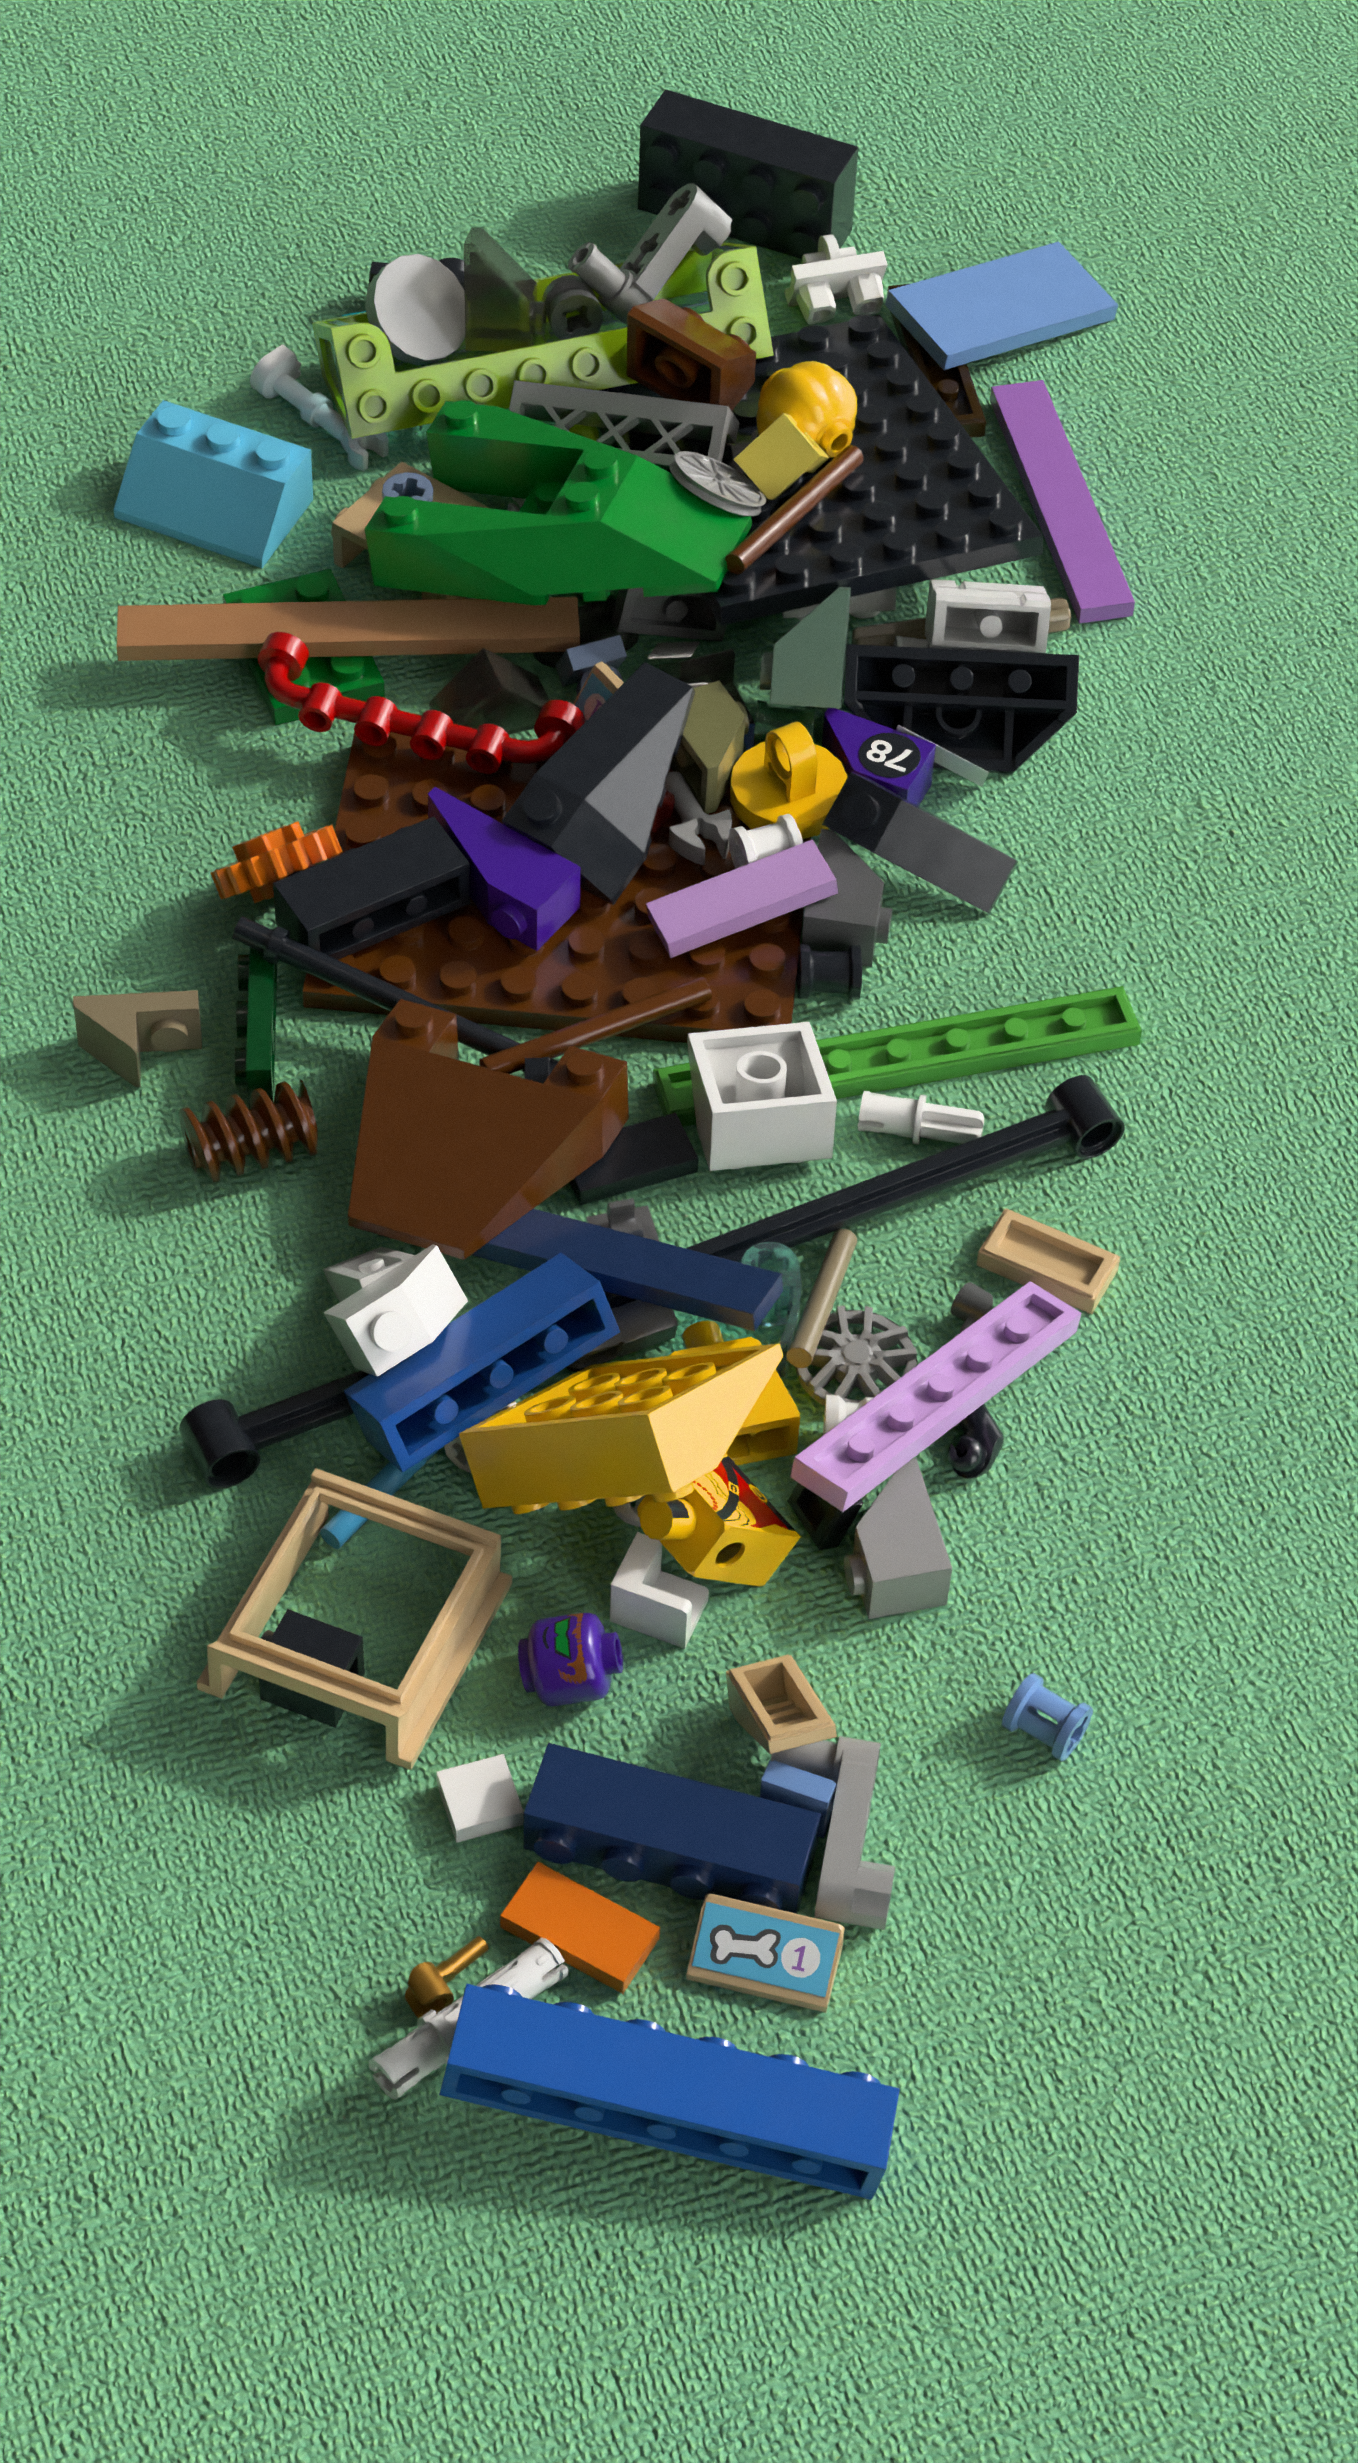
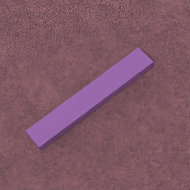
[990,380,1135,624]

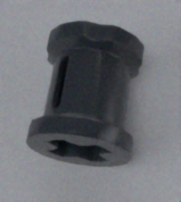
[796,944,862,1000]

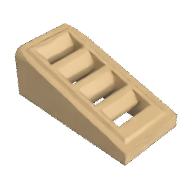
[726,1654,837,1754]

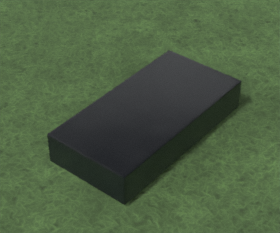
[570,1113,699,1205]

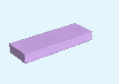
[646,839,838,958]

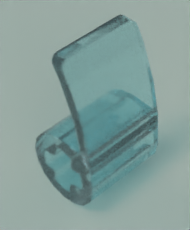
[742,1242,802,1378]

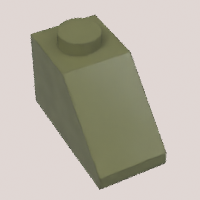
[670,681,749,814]

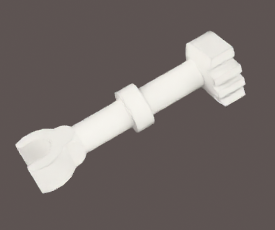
[250,344,389,471]

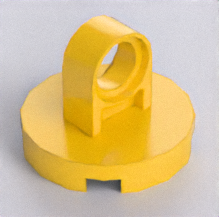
[730,721,848,839]

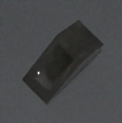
[464,227,546,352]

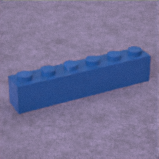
[439,1983,900,2200]

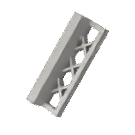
[509,380,739,470]

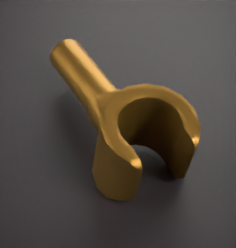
[405,1936,489,2019]

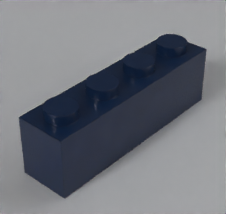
[523,1743,821,1914]

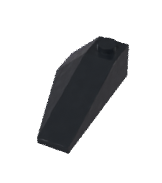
[502,662,695,905]

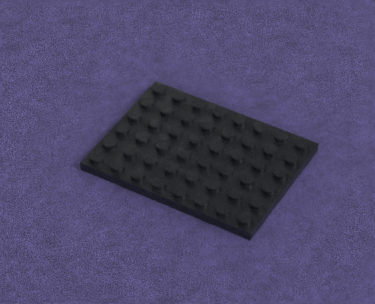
[598,315,1043,626]

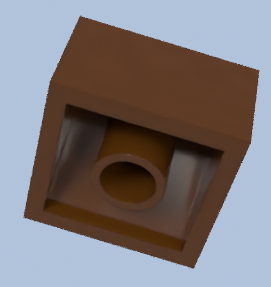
[626,298,756,411]

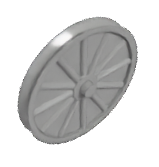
[669,451,766,516]

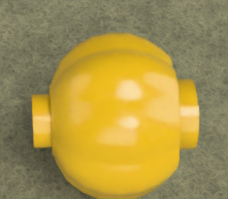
[756,361,857,457]

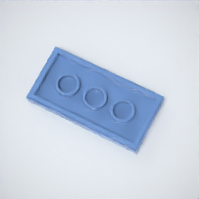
[885,242,1118,370]

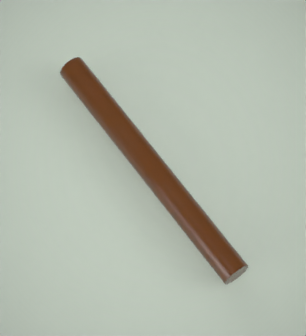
[725,445,864,575]
[479,977,712,1074]

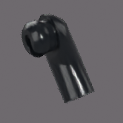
[948,1404,1004,1479]

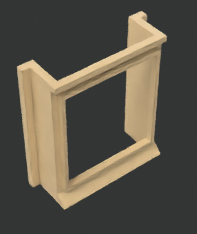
[197,1468,512,1770]

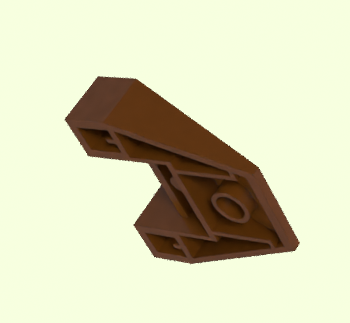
[348,999,629,1260]

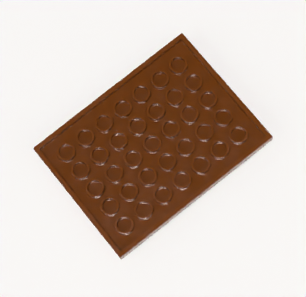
[303,732,811,1043]

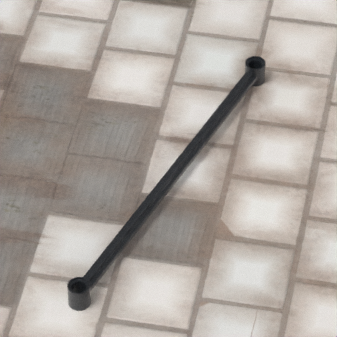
[179,1075,1125,1489]

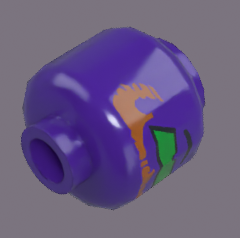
[518,1613,623,1706]

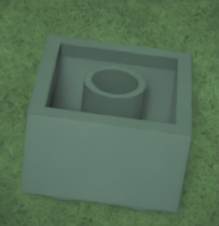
[760,587,851,709]

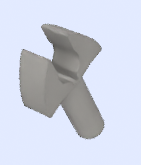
[665,771,732,865]

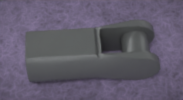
[565,1300,678,1372]

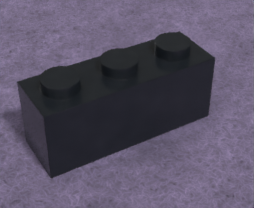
[273,816,470,960]

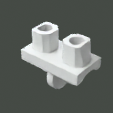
[785,235,887,325]

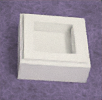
[436,1754,524,1843]

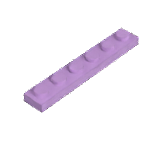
[790,1281,1082,1512]

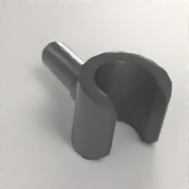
[950,1282,993,1334]

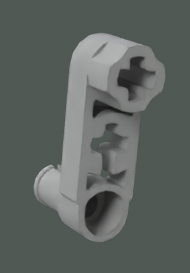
[568,183,732,324]
[771,1736,895,1930]

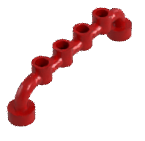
[257,632,586,774]

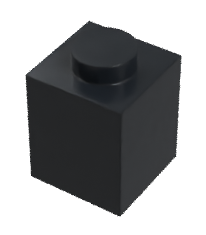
[259,1609,365,1728]

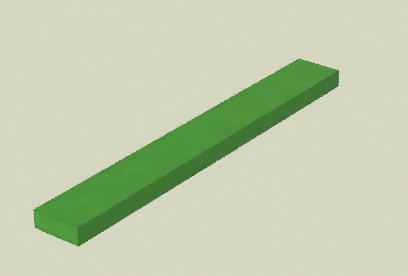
[653,986,1142,1127]

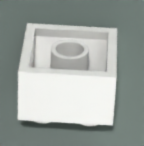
[687,1022,837,1171]

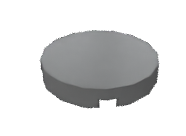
[365,254,470,366]

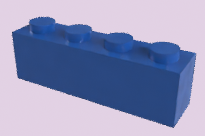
[344,1253,620,1473]

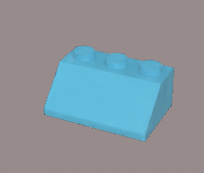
[114,400,313,568]

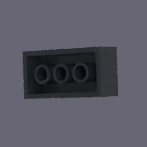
[638,89,858,259]

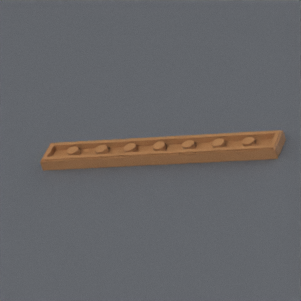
[117,597,580,661]

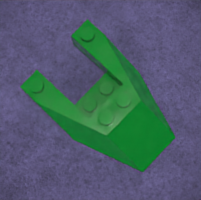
[364,400,752,606]

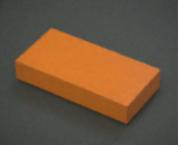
[500,1862,660,1994]

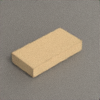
[977,1208,1120,1314]

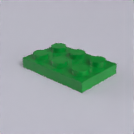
[223,568,385,726]

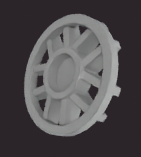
[795,1306,917,1406]

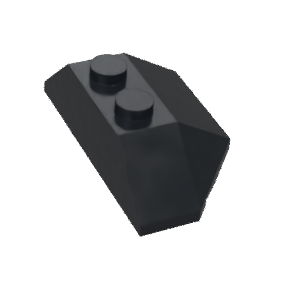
[844,644,1079,774]

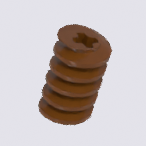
[179,1079,318,1183]

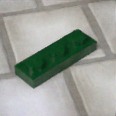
[235,929,278,1109]

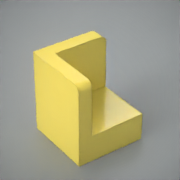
[733,413,829,500]

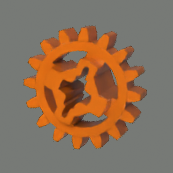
[210,821,343,903]

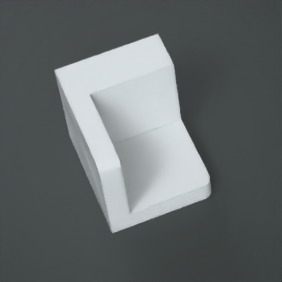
[610,1532,709,1649]

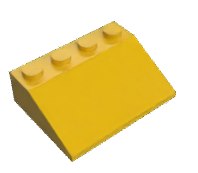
[459,1343,783,1514]

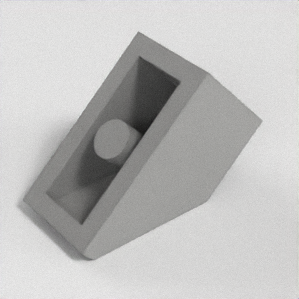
[844,1458,952,1619]

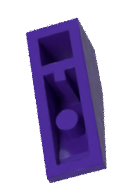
[428,787,581,951]

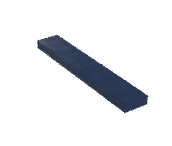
[472,1209,783,1331]

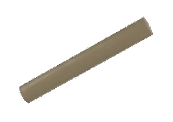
[787,1229,857,1368]

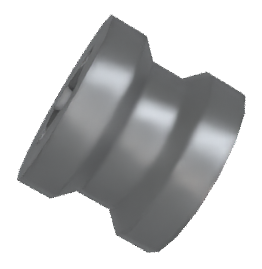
[542,275,603,340]

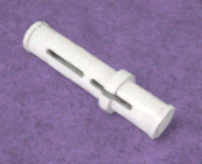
[369,1937,568,2100]

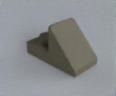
[73,990,202,1087]

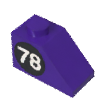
[822,708,936,806]

